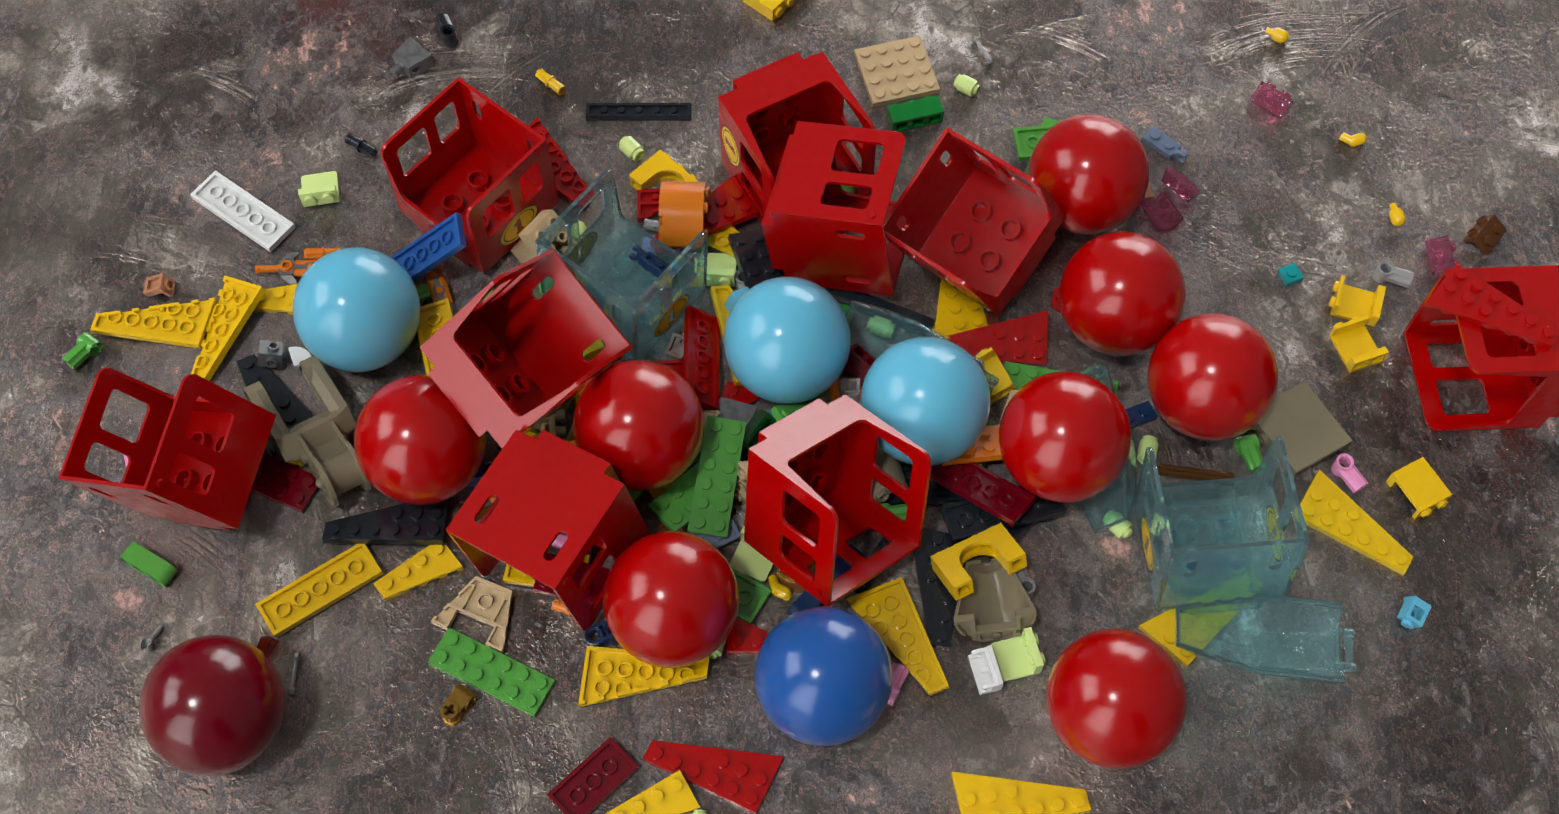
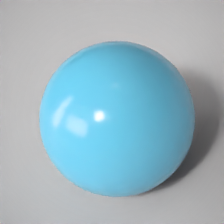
[292,247,421,372]
[724,277,851,404]
[861,337,990,466]

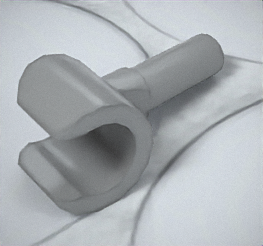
[140,625,163,653]

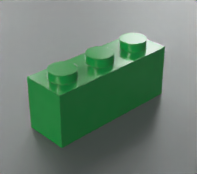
[886,95,944,132]

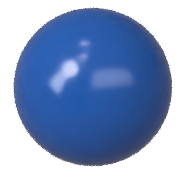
[755,606,893,746]

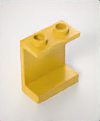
[1329,275,1386,327]
[1329,315,1389,372]
[974,347,1017,405]
[1386,457,1453,519]

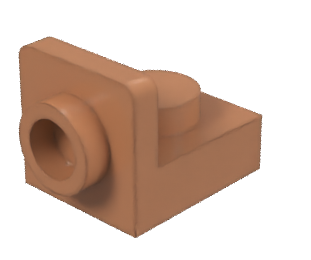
[143,273,176,297]

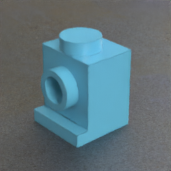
[1397,596,1432,629]

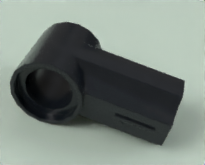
[434,12,459,48]

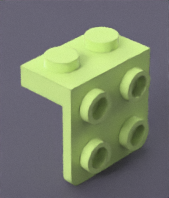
[298,171,340,207]
[697,253,737,287]
[730,526,774,583]
[991,627,1046,682]

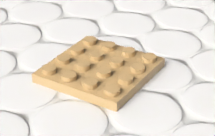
[854,36,940,107]

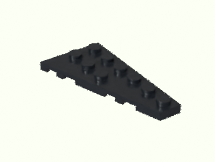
[236,354,313,457]
[322,498,451,545]
[913,528,959,650]

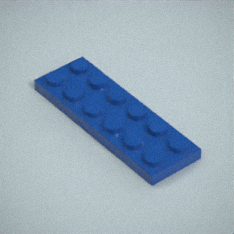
[391,212,466,282]

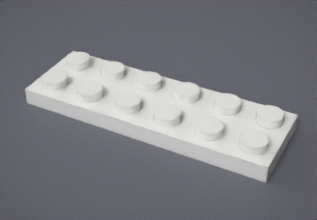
[190,170,296,252]

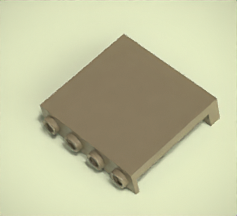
[1250,381,1353,480]

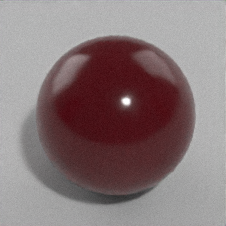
[139,635,285,776]

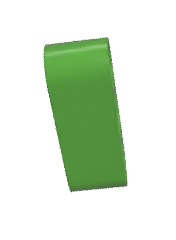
[119,541,178,587]

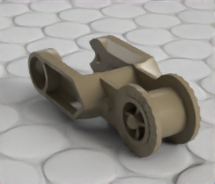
[242,356,372,508]

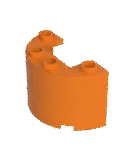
[659,181,711,247]

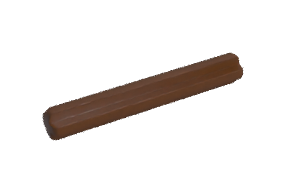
[1156,464,1235,484]

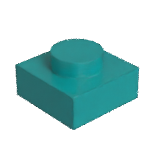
[1277,263,1304,287]

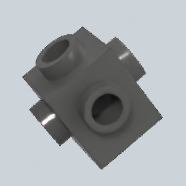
[258,340,287,369]

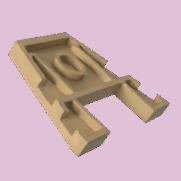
[431,576,513,653]

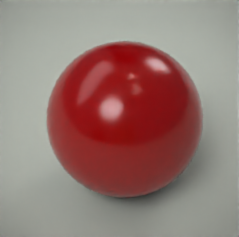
[1028,114,1149,235]
[1059,232,1186,356]
[1147,313,1278,441]
[573,360,704,491]
[999,372,1132,503]
[354,375,487,505]
[603,531,739,668]
[1046,628,1187,769]

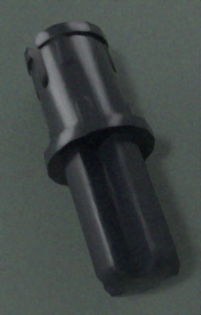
[345,133,378,157]

